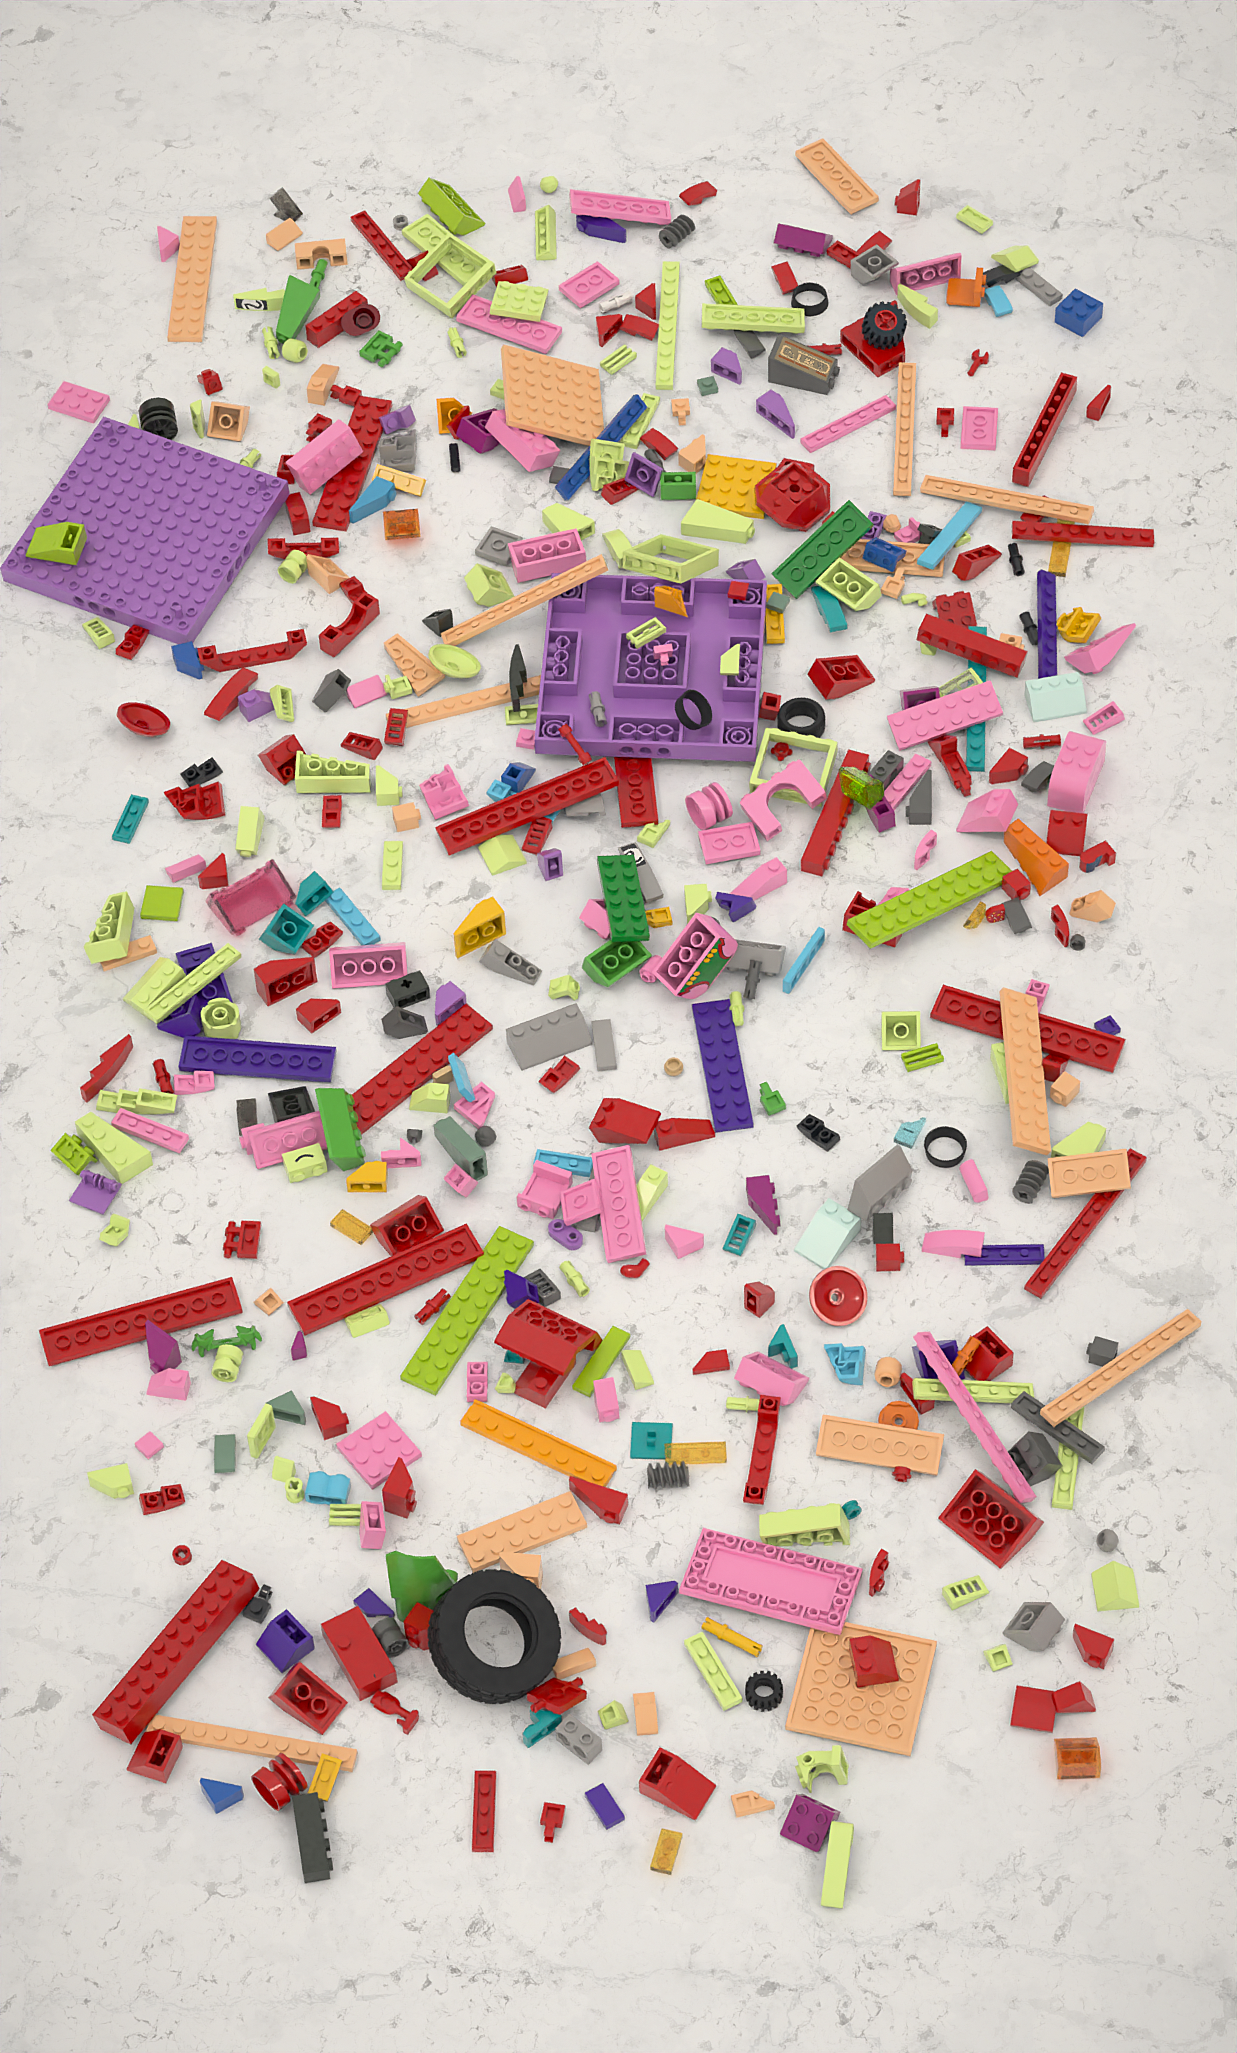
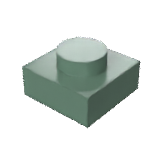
[697,376,718,396]

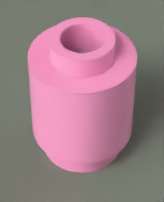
[639,955,662,983]

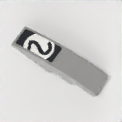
[618,842,664,903]

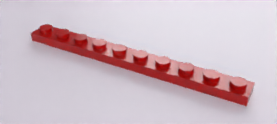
[1024,1148,1147,1299]

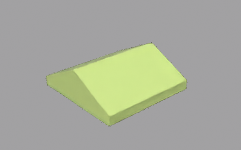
[991,245,1039,272]
[478,835,527,876]

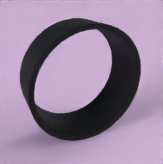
[791,282,828,317]
[675,690,712,730]
[924,1126,967,1168]

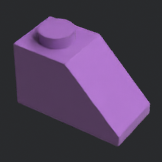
[711,347,742,385]
[726,559,766,580]
[238,689,275,722]
[537,848,563,881]
[435,981,466,1026]

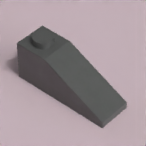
[905,770,932,825]

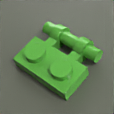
[359,330,403,367]

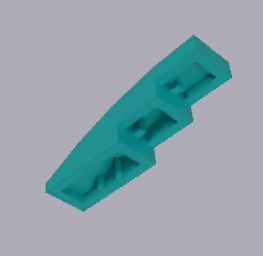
[811,586,848,633]

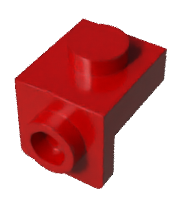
[197,369,223,395]

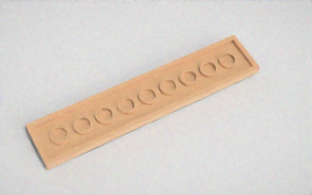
[167,216,217,342]
[999,987,1051,1155]

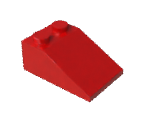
[807,655,875,700]
[254,957,318,1007]
[589,1098,661,1144]
[268,1662,348,1735]

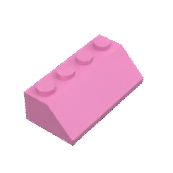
[890,253,962,295]
[508,528,586,583]
[329,942,408,989]

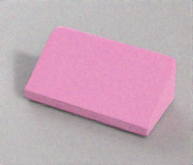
[508,176,526,212]
[346,675,387,708]
[165,854,207,883]

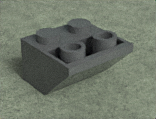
[1008,1431,1063,1486]

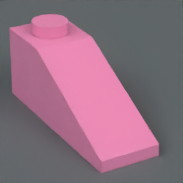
[730,857,787,900]

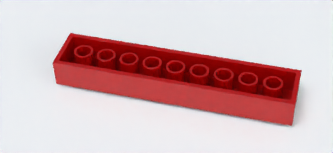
[92,1560,260,1745]

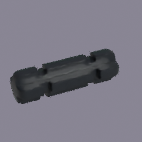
[449,443,460,473]

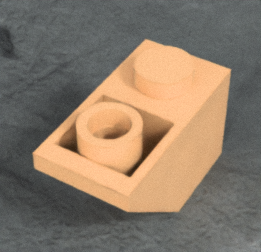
[678,434,706,473]
[1069,890,1116,922]

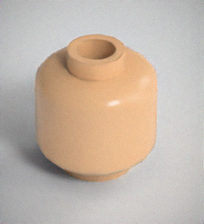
[874,1357,902,1387]

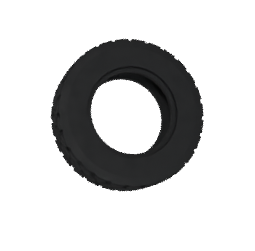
[427,1569,561,1704]

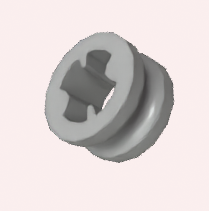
[393,215,408,231]

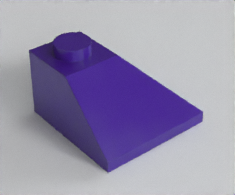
[157,995,203,1038]
[912,1340,965,1380]

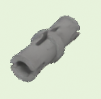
[589,691,607,727]

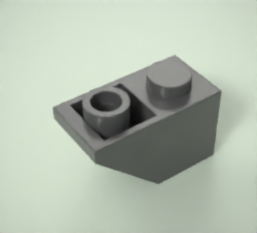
[312,669,351,712]

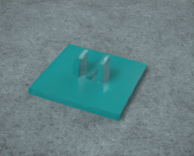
[630,1422,673,1460]

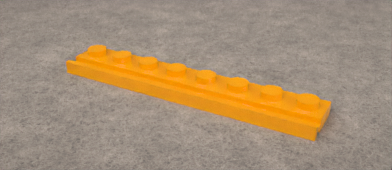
[460,1399,617,1487]

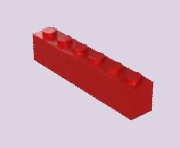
[916,614,1028,678]

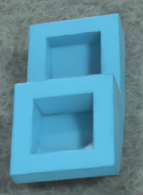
[984,285,1013,317]

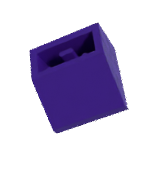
[256,1609,315,1673]

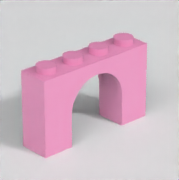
[740,759,827,841]

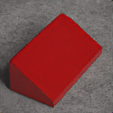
[492,264,528,288]

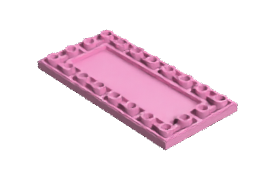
[679,1528,863,1635]

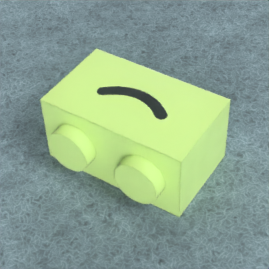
[282,1143,327,1183]

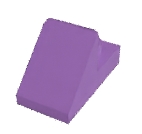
[379,404,416,434]

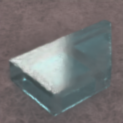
[894,1117,926,1149]

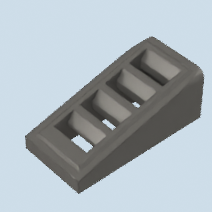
[524,1269,561,1307]

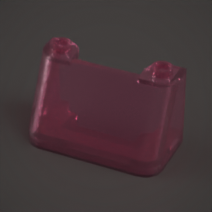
[205,859,296,936]

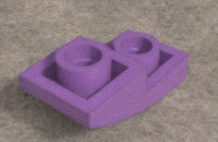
[861,511,887,540]

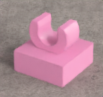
[653,644,673,666]

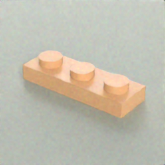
[100,935,157,971]

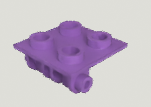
[69,1169,122,1215]

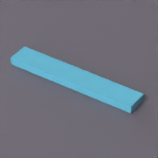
[917,502,982,570]

